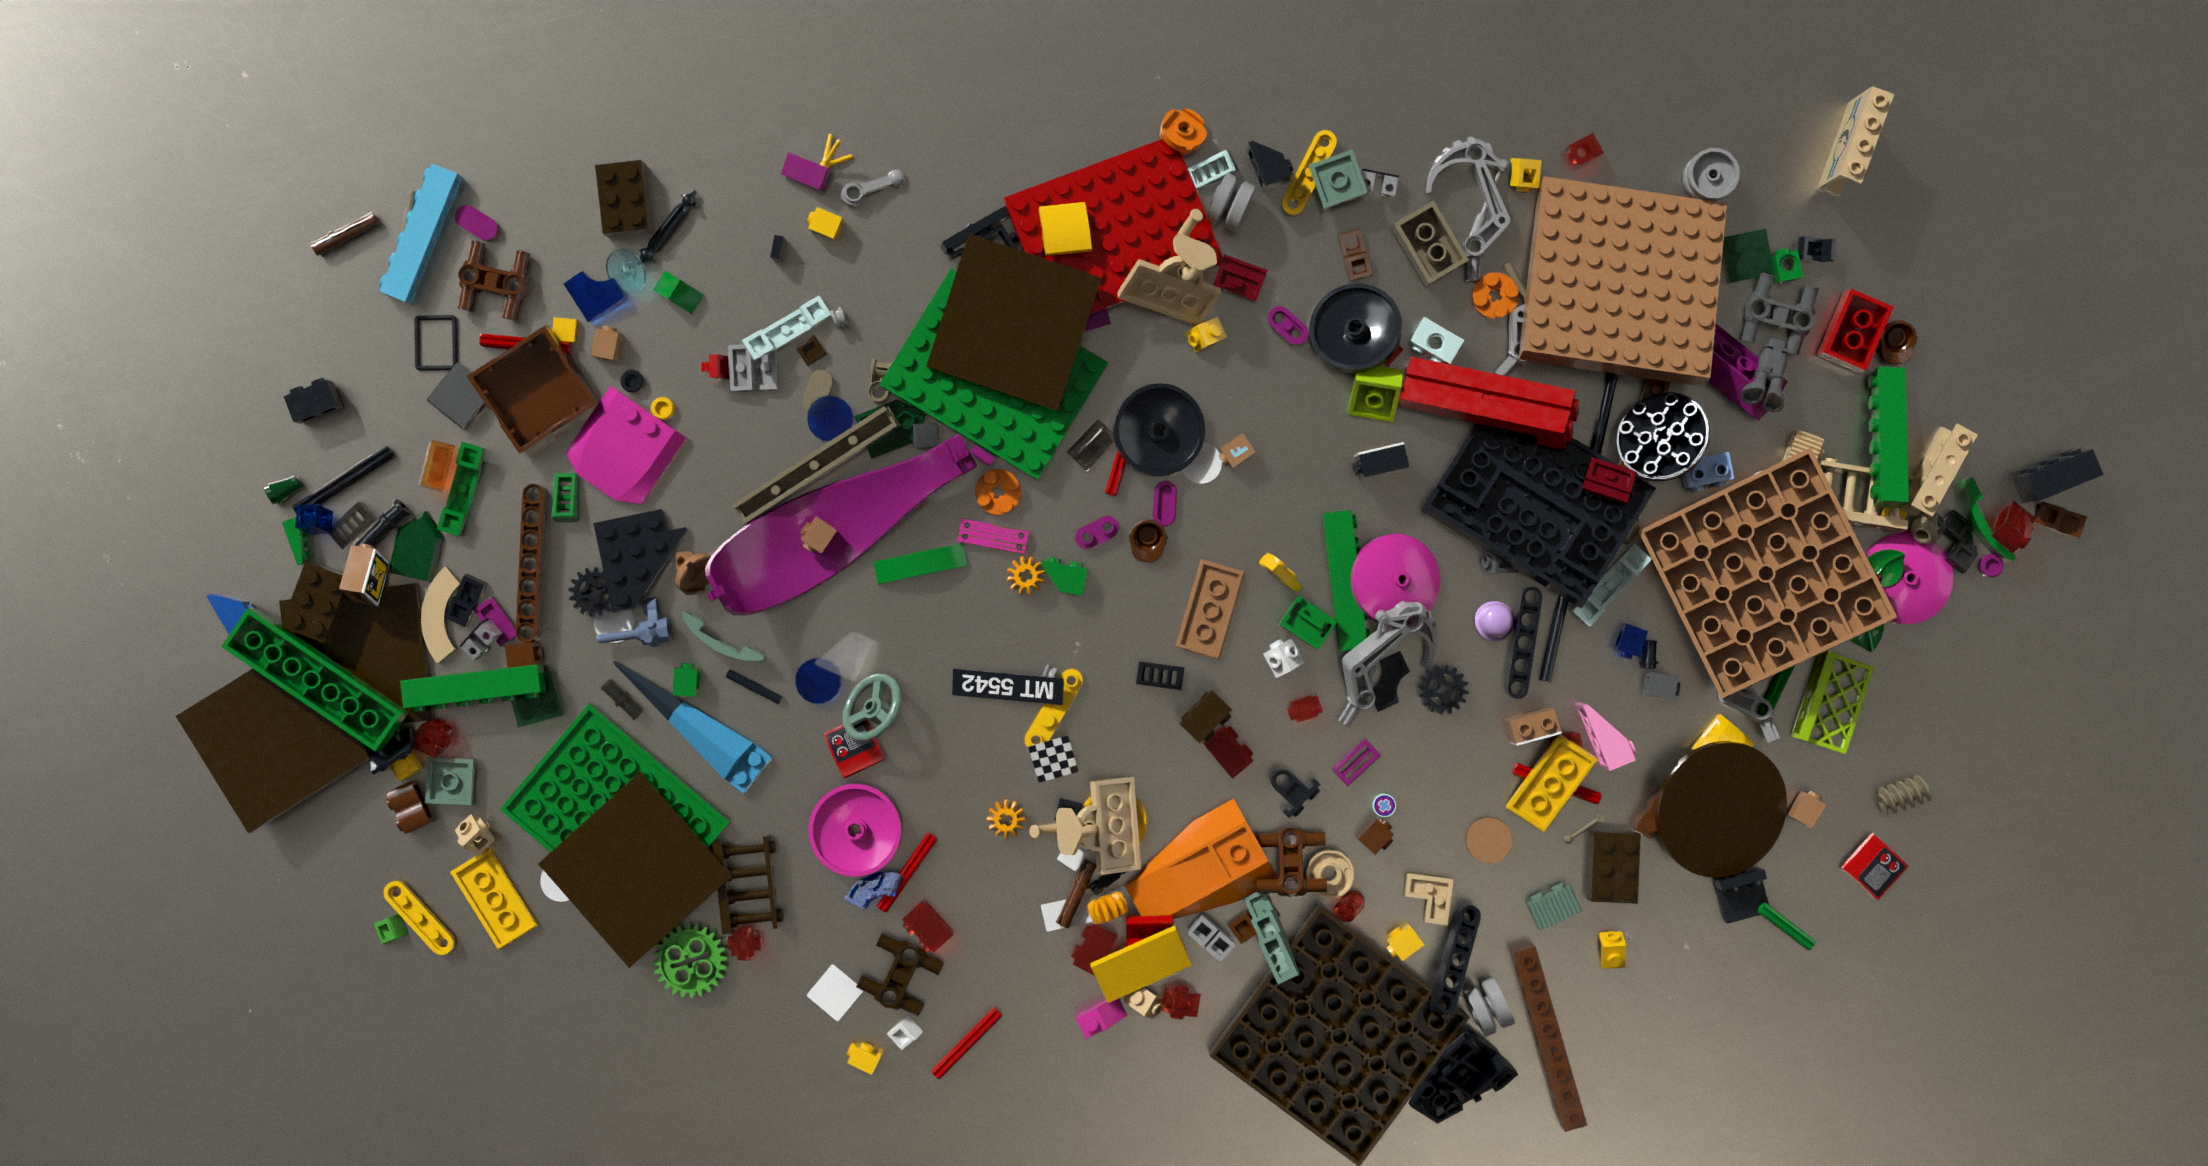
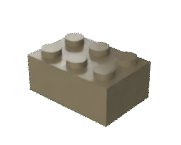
[1391,200,1469,287]

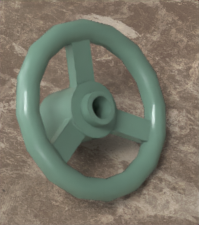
[843,674,902,742]

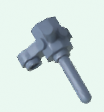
[596,597,672,647]

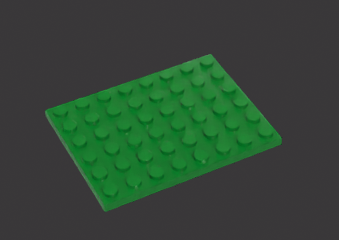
[879,268,1109,481]
[500,703,731,852]

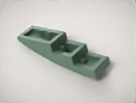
[1243,892,1299,984]

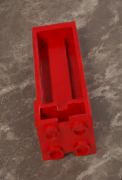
[1399,357,1579,450]

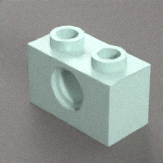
[1408,317,1464,364]

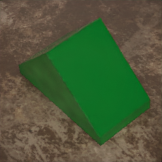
[653,271,704,314]

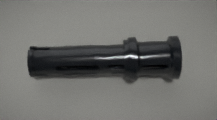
[349,499,411,550]

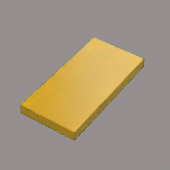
[1506,734,1598,833]
[450,847,539,950]
[1090,925,1192,1003]

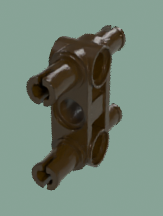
[856,934,944,1017]

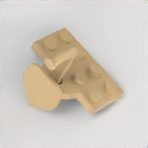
[1117,209,1222,325]
[1029,777,1141,875]

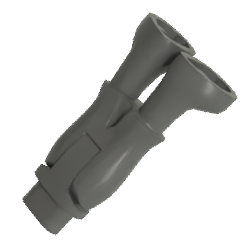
[1741,338,1788,412]

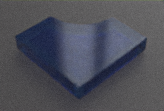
[563,271,627,323]

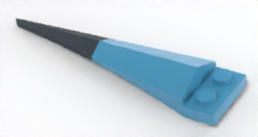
[613,661,773,794]

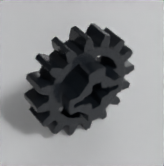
[568,567,611,618]
[1418,665,1469,715]

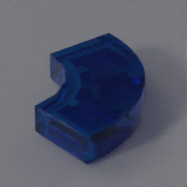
[844,871,904,909]

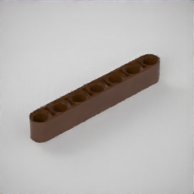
[516,484,548,643]

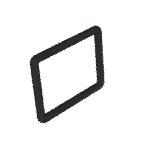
[414,315,457,370]

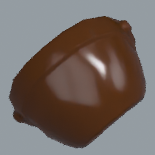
[1879,320,1918,364]
[1129,519,1168,562]

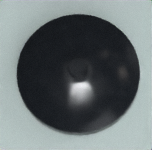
[1309,283,1402,373]
[1113,383,1205,476]

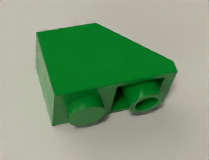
[1041,557,1088,596]

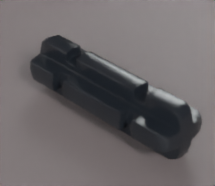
[1090,871,1128,895]

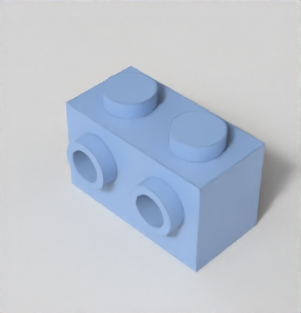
[1681,452,1734,492]

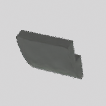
[427,362,484,429]

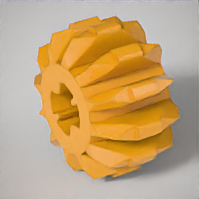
[1007,556,1045,595]
[987,799,1026,839]
[1087,891,1128,924]

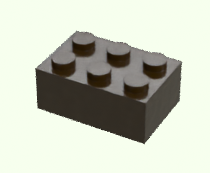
[595,160,654,238]
[281,562,349,643]
[1178,688,1232,743]
[1586,830,1641,904]

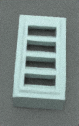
[1188,149,1238,190]

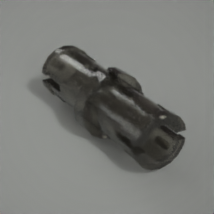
[601,678,644,720]

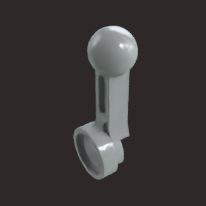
[841,170,905,207]

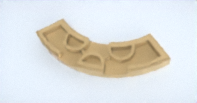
[421,566,461,664]

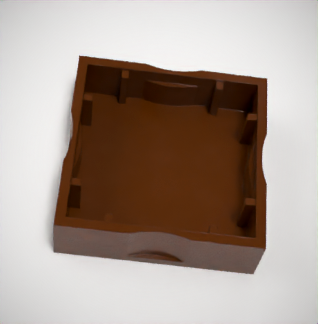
[466,325,600,454]

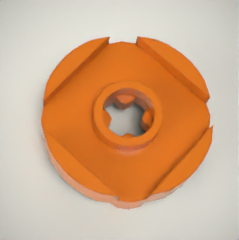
[1159,108,1207,155]
[1472,272,1519,319]
[975,469,1021,515]

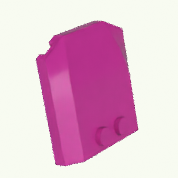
[565,386,688,504]

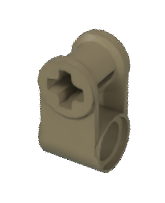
[868,358,893,404]

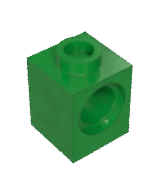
[1770,248,1803,285]
[672,663,701,697]

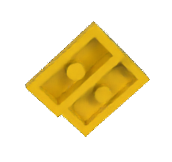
[1039,202,1092,256]

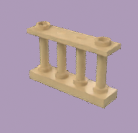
[1900,423,1978,518]
[1819,458,1914,533]

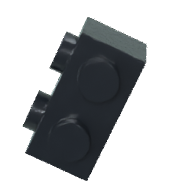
[283,378,343,424]

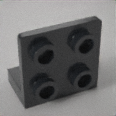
[1714,867,1769,924]

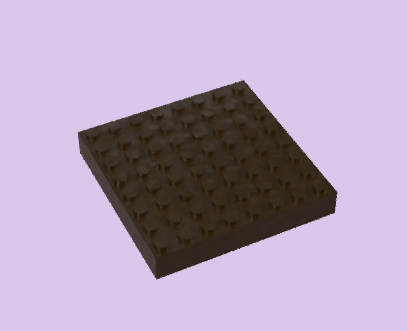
[1209,904,1470,1166]

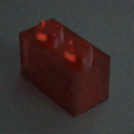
[1991,500,2035,553]
[1202,725,1253,779]
[902,899,955,953]
[1071,922,1118,976]

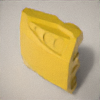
[1691,714,1755,750]

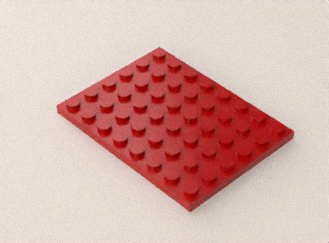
[1003,139,1223,315]

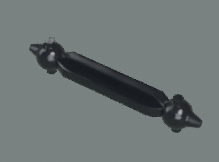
[638,190,697,265]

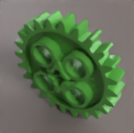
[652,922,728,998]

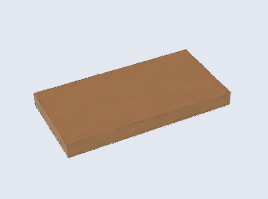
[1175,559,1245,660]

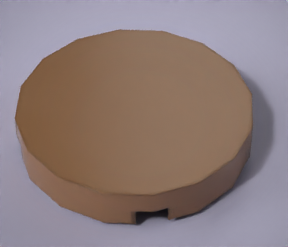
[1465,817,1512,864]

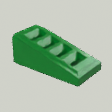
[551,473,578,522]
[282,516,309,565]

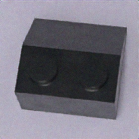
[1246,141,1294,193]

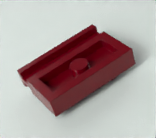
[1213,254,1268,302]
[1581,457,1637,505]

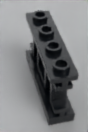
[940,206,1019,261]

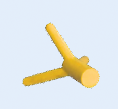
[820,134,853,168]

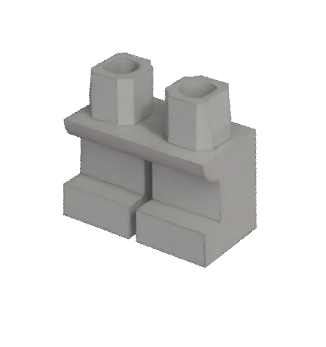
[1187,913,1236,962]

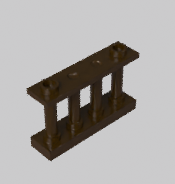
[712,834,783,934]

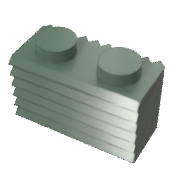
[1526,883,1582,930]

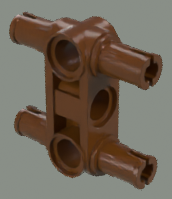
[457,240,530,321]
[1256,828,1327,898]

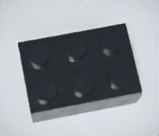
[2012,447,2104,503]

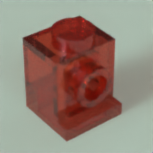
[1564,133,1604,169]

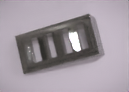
[327,501,377,549]

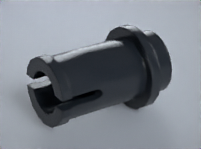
[1640,640,1658,669]

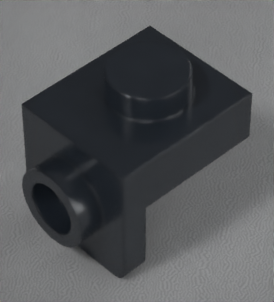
[1798,236,1836,263]

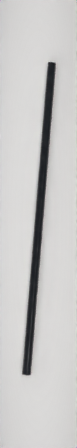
[1540,373,1619,682]

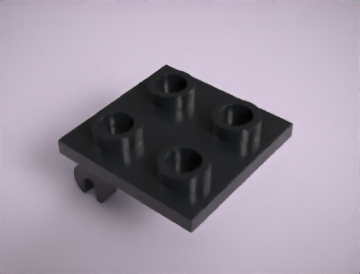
[370,726,413,775]

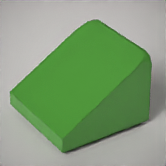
[374,914,408,945]

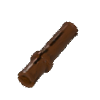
[310,212,380,256]
[1055,859,1097,929]

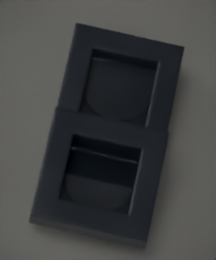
[444,574,487,627]

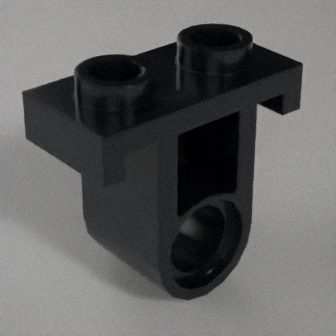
[1270,768,1321,818]

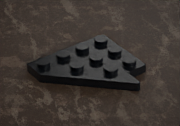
[593,509,687,614]

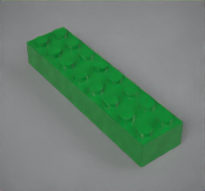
[221,608,409,751]

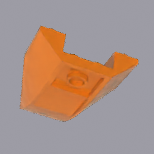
[1124,798,1278,920]

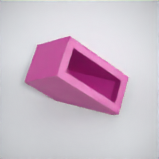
[1076,999,1127,1039]

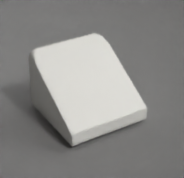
[1057,846,1089,872]
[887,1016,923,1051]

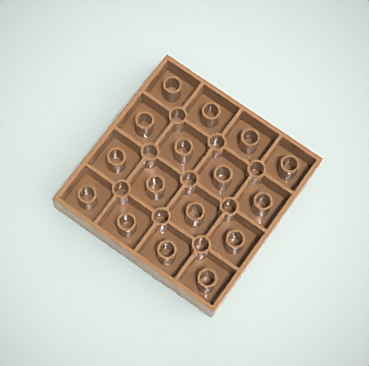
[1518,176,1727,387]
[1638,448,1897,699]

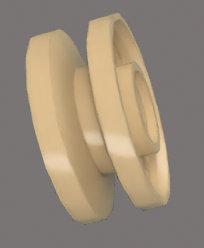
[1305,848,1354,899]

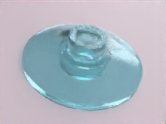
[606,249,646,294]

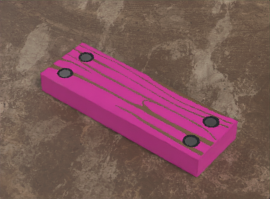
[957,518,1029,554]

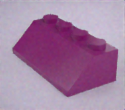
[1709,323,1788,421]

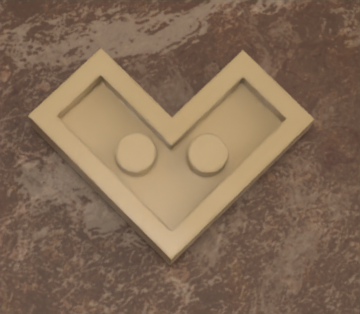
[1404,873,1454,925]

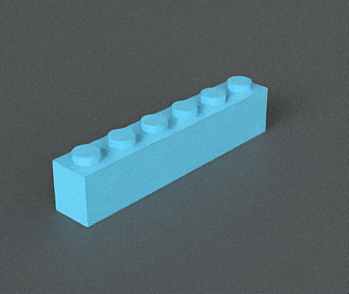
[379,163,463,304]

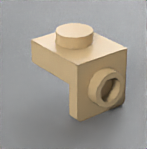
[1124,987,1165,1019]

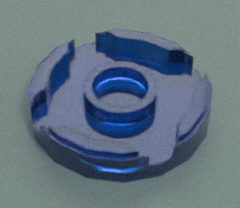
[807,395,853,441]
[795,658,841,704]

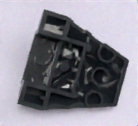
[1408,1029,1519,1124]

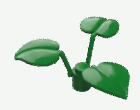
[1851,549,1905,652]

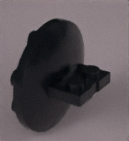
[1617,392,1711,482]

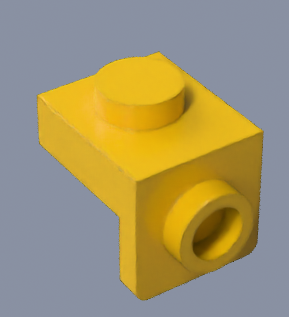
[1186,317,1227,353]
[1599,931,1626,969]

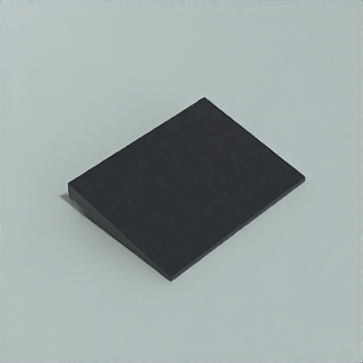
[1422,423,1656,608]

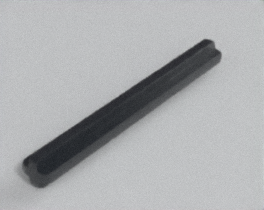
[292,446,394,516]

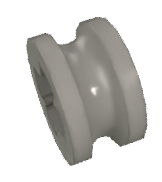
[830,307,849,330]
[1042,664,1058,678]

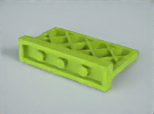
[1790,651,1874,755]

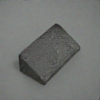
[1067,420,1114,471]

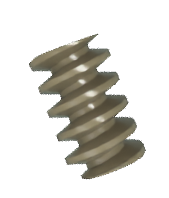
[1878,775,1931,817]

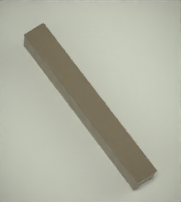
[732,406,901,525]

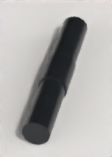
[726,669,783,705]

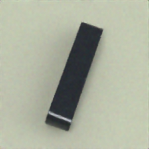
[1504,587,1543,699]
[1429,905,1481,1017]

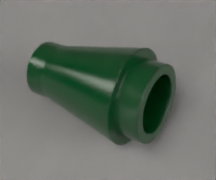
[264,475,301,504]

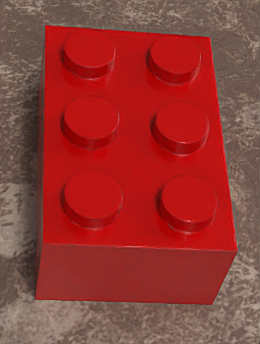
[1817,288,1894,373]

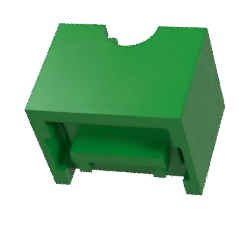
[1278,595,1338,650]

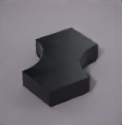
[1373,651,1410,712]

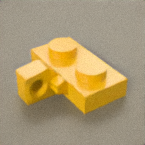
[1259,553,1302,593]

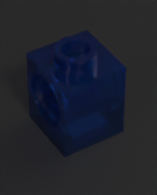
[295,504,334,535]
[1613,623,1648,660]

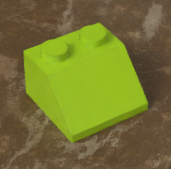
[1348,366,1403,422]

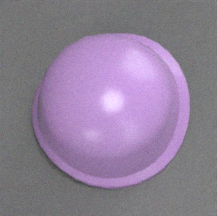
[1475,601,1515,641]

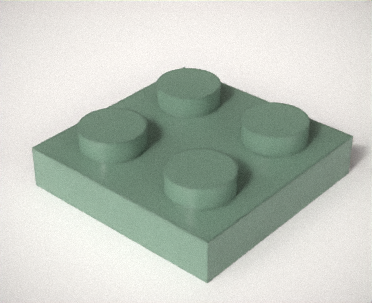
[1309,149,1368,209]
[425,757,476,805]

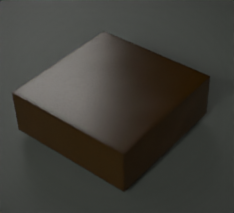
[795,335,828,367]

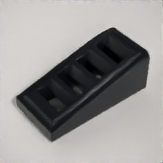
[1136,661,1185,690]

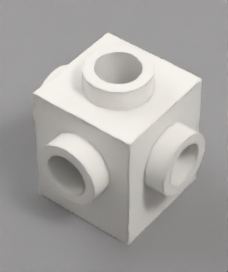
[1263,638,1305,678]

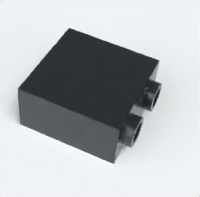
[1352,442,1410,480]

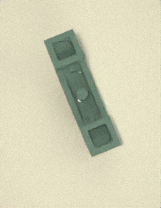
[681,611,767,661]

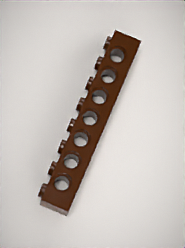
[1509,943,1588,1132]

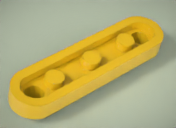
[1282,130,1337,216]
[1024,669,1083,747]
[383,880,456,955]

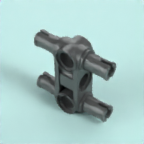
[1741,273,1819,355]

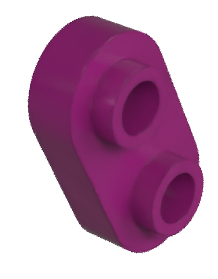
[1268,306,1308,346]
[1075,516,1119,549]

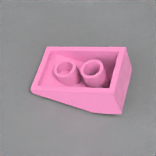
[1575,702,1636,771]

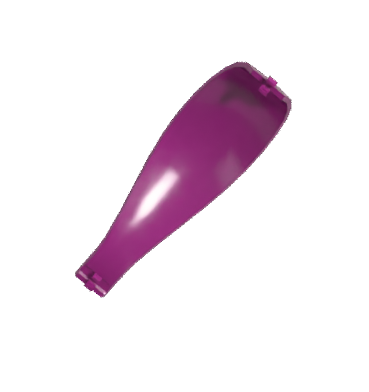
[705,434,977,616]

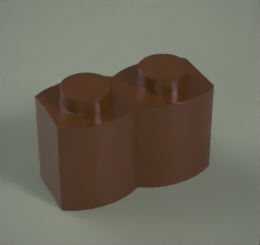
[386,780,435,834]
[1632,790,1661,839]

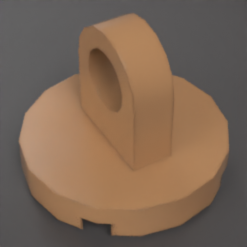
[674,551,711,595]

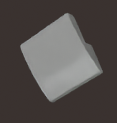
[728,344,780,391]

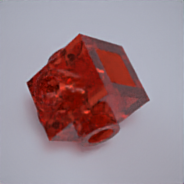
[414,718,453,758]
[728,926,762,961]
[1162,985,1201,1020]

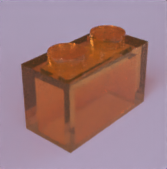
[418,440,455,491]

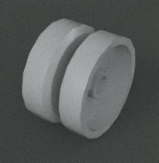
[1682,148,1740,202]
[1206,172,1256,232]
[1463,977,1515,1037]

